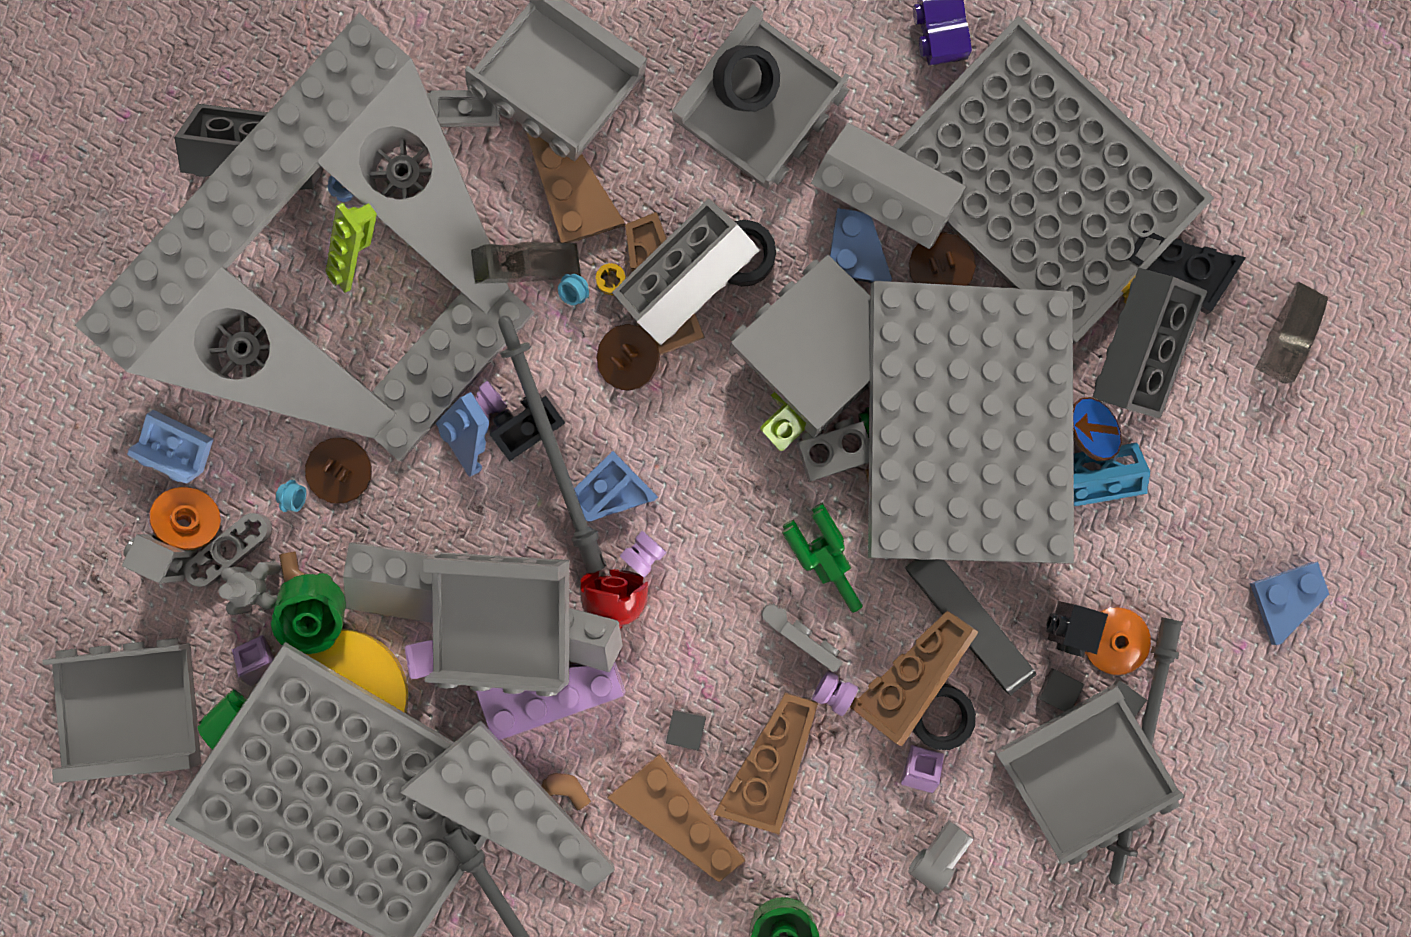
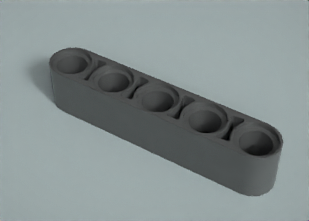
[905,559,1037,696]

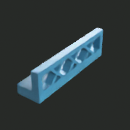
[1073,443,1150,506]

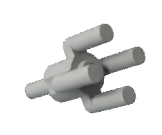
[219,561,281,615]

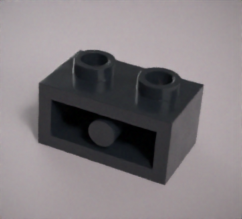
[490,389,566,462]
[1046,601,1108,658]

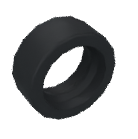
[713,45,780,112]
[727,220,776,287]
[913,684,976,750]

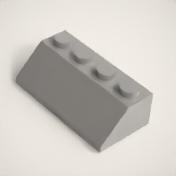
[810,123,966,249]
[612,198,760,345]
[343,542,433,623]

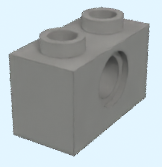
[122,534,198,583]

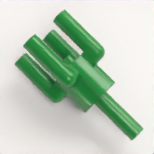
[782,503,863,613]

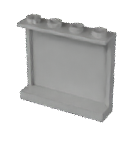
[465,0,647,162]
[672,4,850,190]
[729,255,871,438]
[423,552,569,697]
[42,638,201,783]
[995,684,1184,865]

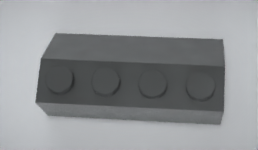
[174,103,323,190]
[1092,268,1207,419]

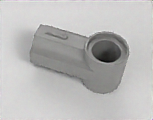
[908,820,974,894]

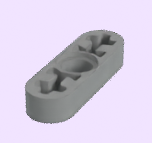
[184,513,272,587]

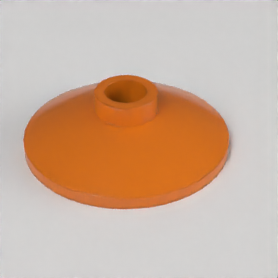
[149,487,221,550]
[1085,607,1151,675]

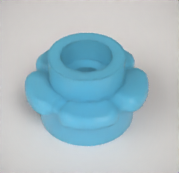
[558,274,589,305]
[276,480,307,512]

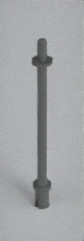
[498,316,607,573]
[1106,617,1183,885]
[444,825,530,937]

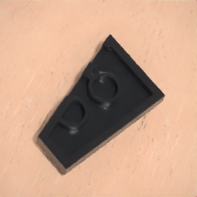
[1128,230,1246,315]

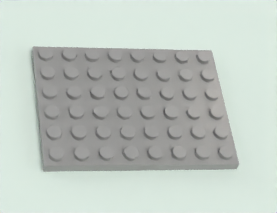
[893,16,1214,344]
[868,281,1074,564]
[165,642,487,937]

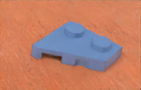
[830,208,892,283]
[436,392,489,477]
[574,451,658,522]
[1250,562,1329,646]

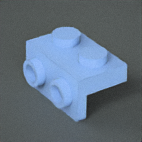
[127,410,213,483]

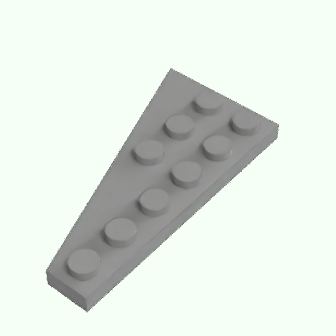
[400,720,615,892]

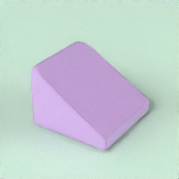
[232,635,274,686]
[405,640,433,680]
[901,745,944,793]

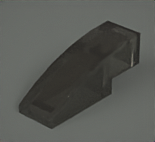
[471,242,581,284]
[1255,282,1328,384]

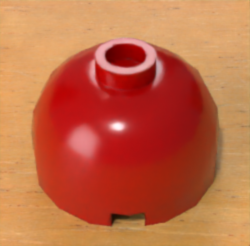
[580,569,648,629]

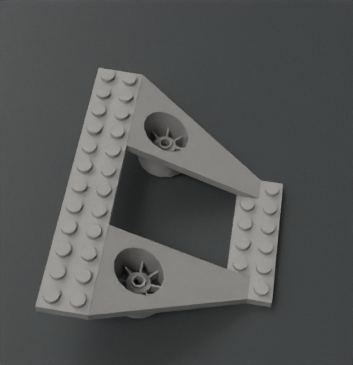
[75,13,535,462]

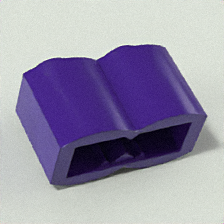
[913,0,972,66]

